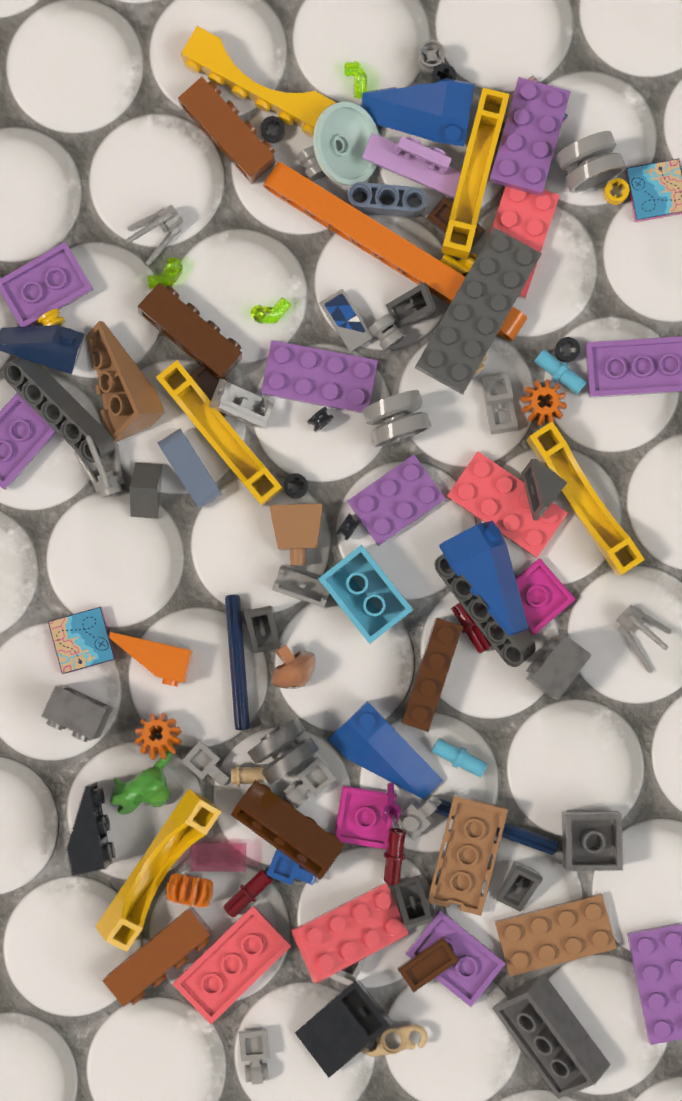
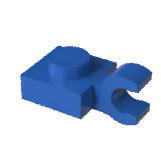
[266,849,317,886]

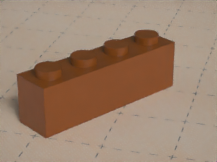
[178,77,276,184]
[102,906,212,1007]

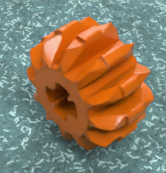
[520,379,567,426]
[135,713,182,760]
[166,873,214,908]

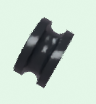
[260,116,285,143]
[554,337,580,363]
[307,407,334,433]
[283,473,308,499]
[336,513,361,541]

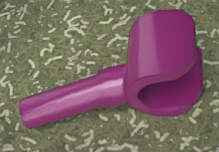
[383,783,401,823]

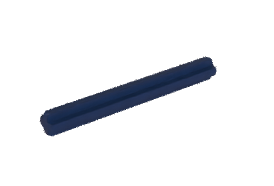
[225,594,250,731]
[429,796,558,855]

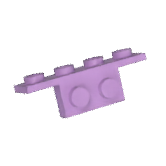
[362,133,461,199]

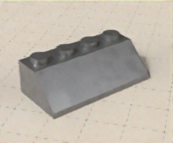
[492,974,611,1099]

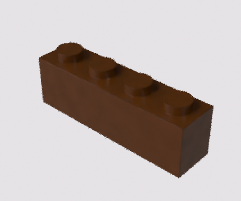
[138,282,242,381]
[401,618,463,732]
[231,780,345,880]

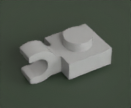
[181,741,231,786]
[394,794,441,839]

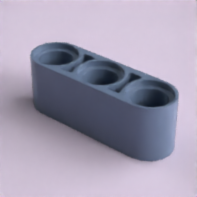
[348,182,427,218]
[157,428,222,509]

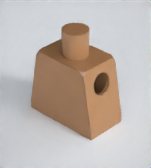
[270,503,323,566]

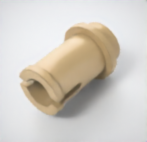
[231,765,265,787]

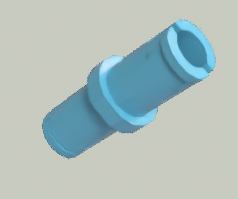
[534,349,587,395]
[431,738,488,778]

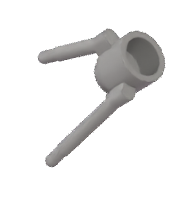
[126,205,183,266]
[74,435,125,498]
[616,605,671,673]

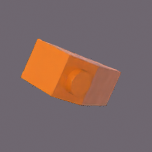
[109,632,193,687]

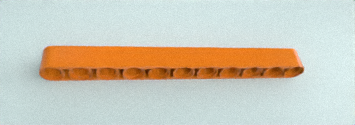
[263,162,527,342]

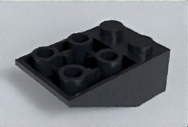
[67,782,116,876]
[295,980,394,1078]

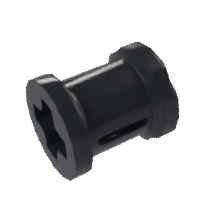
[431,64,457,83]

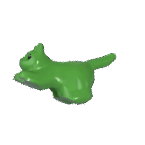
[110,750,172,815]

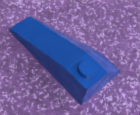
[361,79,475,147]
[439,520,529,636]
[328,701,444,800]

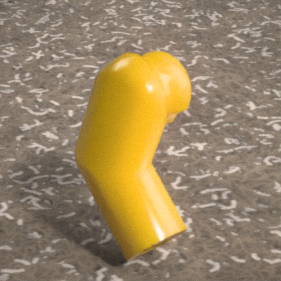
[441,254,478,276]

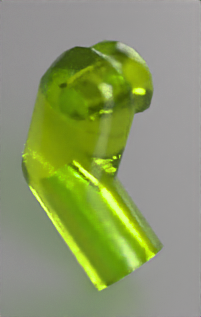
[344,60,367,98]
[147,257,183,289]
[250,297,292,324]

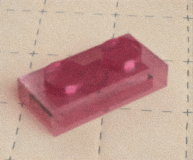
[190,842,247,872]

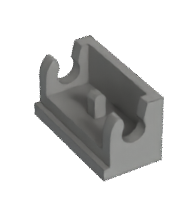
[209,379,273,429]
[272,565,330,608]

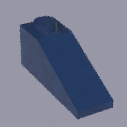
[0,325,84,374]

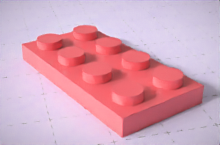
[490,187,560,298]
[446,451,568,558]
[291,883,409,983]
[173,905,291,1024]

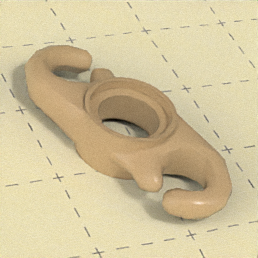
[362,1024,428,1057]

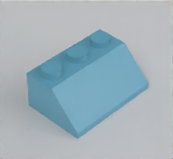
[318,545,413,644]

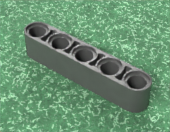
[3,357,115,463]
[434,554,536,667]

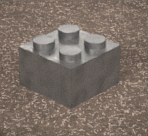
[526,634,592,700]
[41,685,114,742]
[562,811,623,871]

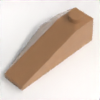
[86,321,165,443]

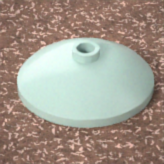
[313,102,379,186]

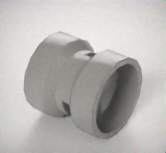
[418,40,445,75]
[297,146,327,182]
[368,313,406,352]

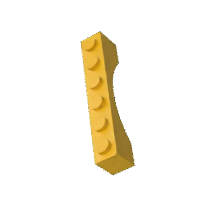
[181,26,336,138]
[441,87,510,260]
[156,360,283,507]
[526,421,645,576]
[95,788,221,952]

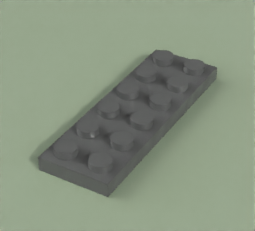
[415,227,542,395]

